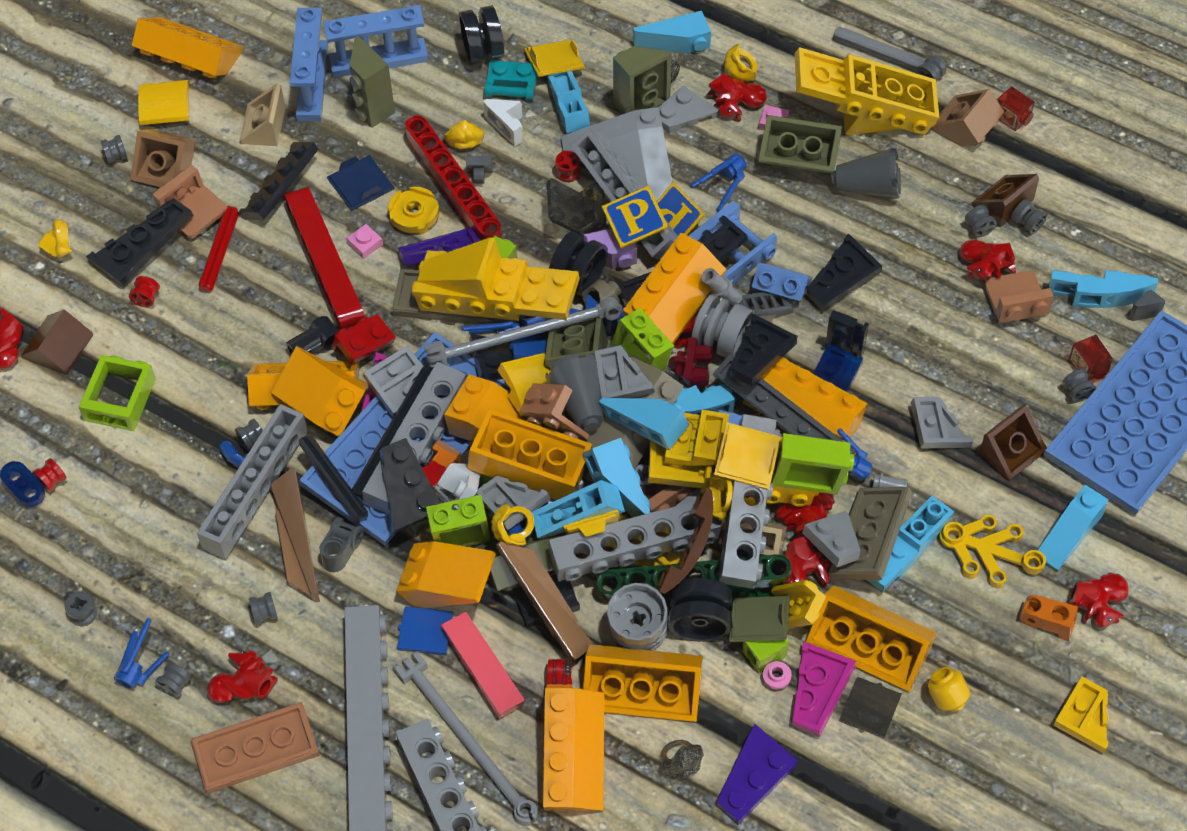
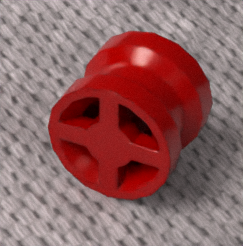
[555,151,580,183]
[128,276,160,308]
[32,458,67,493]

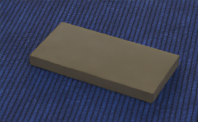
[392,268,496,324]
[828,487,912,580]

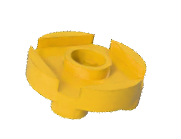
[388,186,439,235]

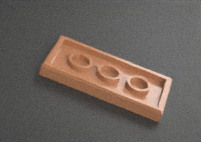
[191,702,320,794]

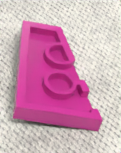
[793,641,856,737]

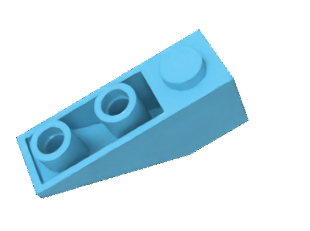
[582,438,651,517]

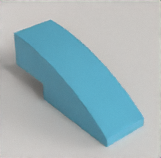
[546,71,590,133]

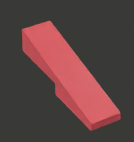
[441,612,525,720]

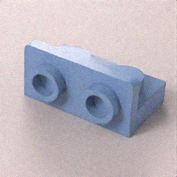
[752,262,812,301]

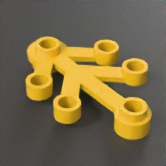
[939,514,1046,588]

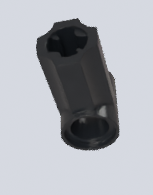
[286,316,338,355]

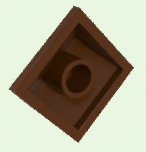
[971,174,1039,228]
[21,309,93,375]
[979,405,1047,480]

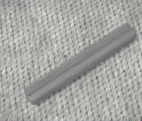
[833,27,924,71]

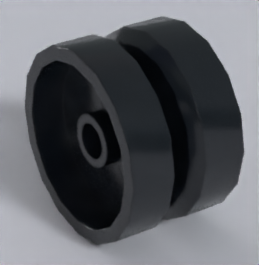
[459,5,505,64]
[549,230,608,297]
[668,578,733,642]

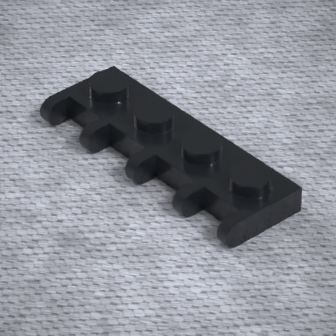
[238,142,319,220]
[702,215,748,263]

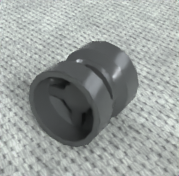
[1011,199,1048,234]

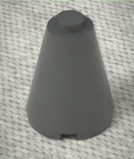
[831,148,901,199]
[545,353,603,432]

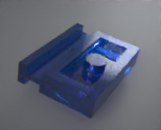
[813,344,863,393]

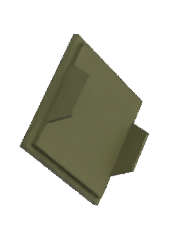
[729,596,790,642]

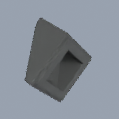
[1129,290,1165,321]

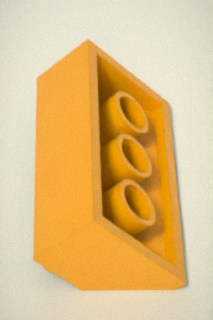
[132,17,244,78]
[623,233,726,344]
[743,357,868,442]
[247,361,360,410]
[467,409,592,500]
[806,585,937,692]
[583,644,703,722]
[543,688,605,811]

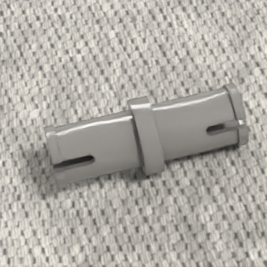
[701,268,742,306]

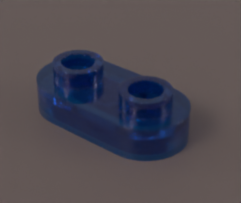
[0,461,45,507]

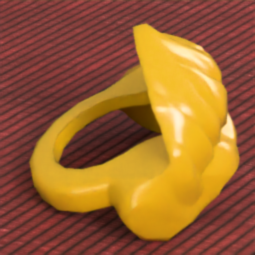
[724,44,758,82]
[443,120,485,150]
[38,219,72,258]
[709,475,733,520]
[491,504,534,547]

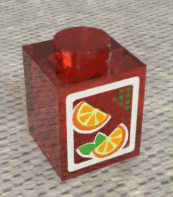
[996,86,1035,131]
[1069,334,1113,381]

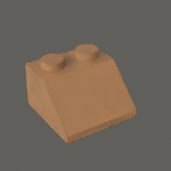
[930,89,1004,146]
[130,129,195,187]

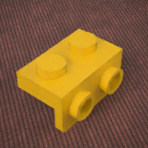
[771,580,826,629]

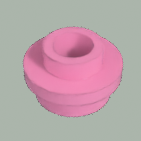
[763,661,792,690]

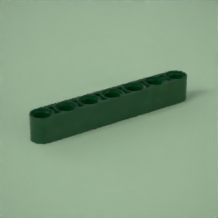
[597,554,792,601]

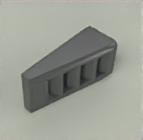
[739,292,794,318]

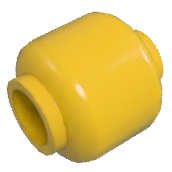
[927,667,970,712]

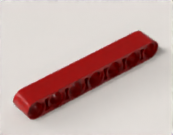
[405,115,502,241]
[284,187,365,330]

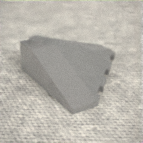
[561,107,672,201]

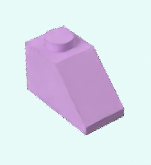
[584,229,637,269]

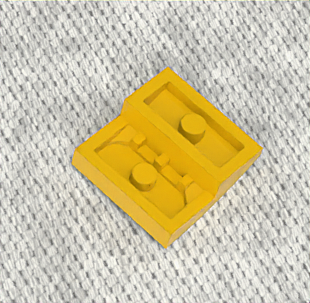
[138,80,190,125]
[498,353,551,417]
[664,409,729,466]

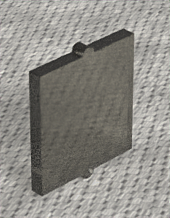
[839,677,902,739]

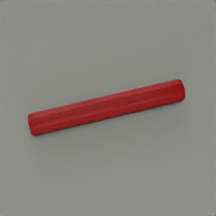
[198,206,238,293]

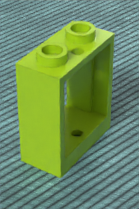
[610,308,674,371]
[79,355,156,431]
[771,433,854,495]
[426,495,491,547]

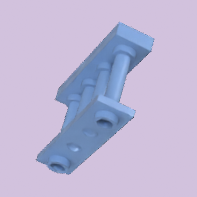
[323,5,429,78]
[290,8,328,121]
[660,201,777,306]

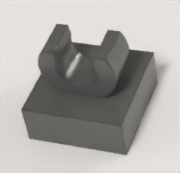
[466,156,492,184]

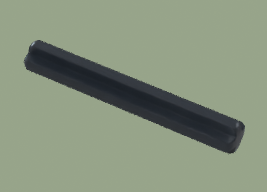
[299,434,368,523]

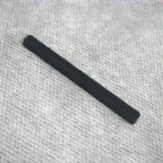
[352,365,434,500]

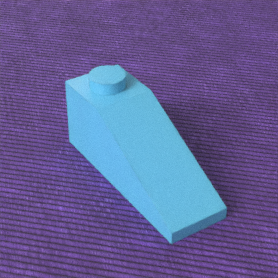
[633,11,711,53]
[599,398,689,450]
[531,480,625,539]
[1038,484,1109,572]

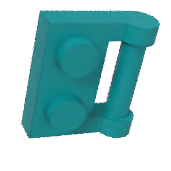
[484,60,537,101]

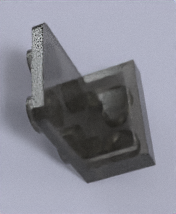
[546,178,607,235]

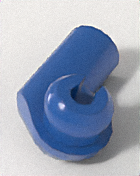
[219,441,247,468]

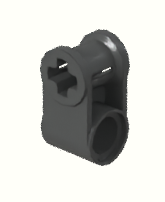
[319,517,364,572]

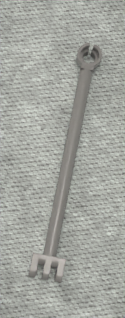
[424,297,622,367]
[393,651,538,826]

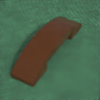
[655,488,713,594]

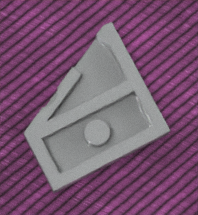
[658,86,719,133]
[363,345,423,417]
[594,345,655,398]
[911,397,973,448]
[476,475,551,531]
[802,511,861,567]

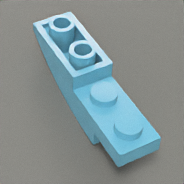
[1048,270,1158,308]
[674,384,742,415]
[867,496,954,592]

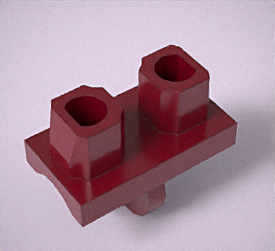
[668,337,713,388]

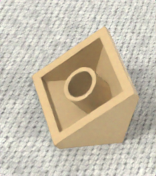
[239,84,285,146]

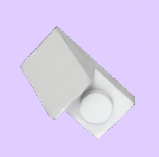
[483,99,523,147]
[438,463,480,509]

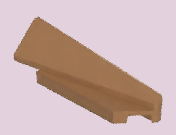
[271,467,320,602]
[495,542,594,661]

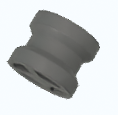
[915,56,946,82]
[100,135,128,164]
[964,205,997,237]
[1062,369,1096,402]
[235,418,263,452]
[65,591,97,627]
[249,592,278,625]
[155,662,191,698]

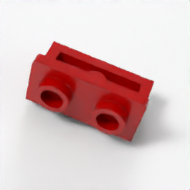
[331,314,396,365]

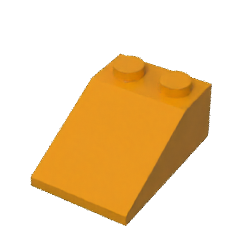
[271,346,368,436]
[444,374,528,442]
[396,541,496,608]

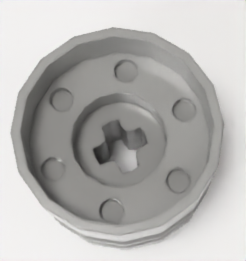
[691,294,755,359]
[607,583,668,651]

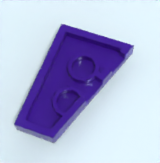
[398,227,480,266]
[717,723,798,825]

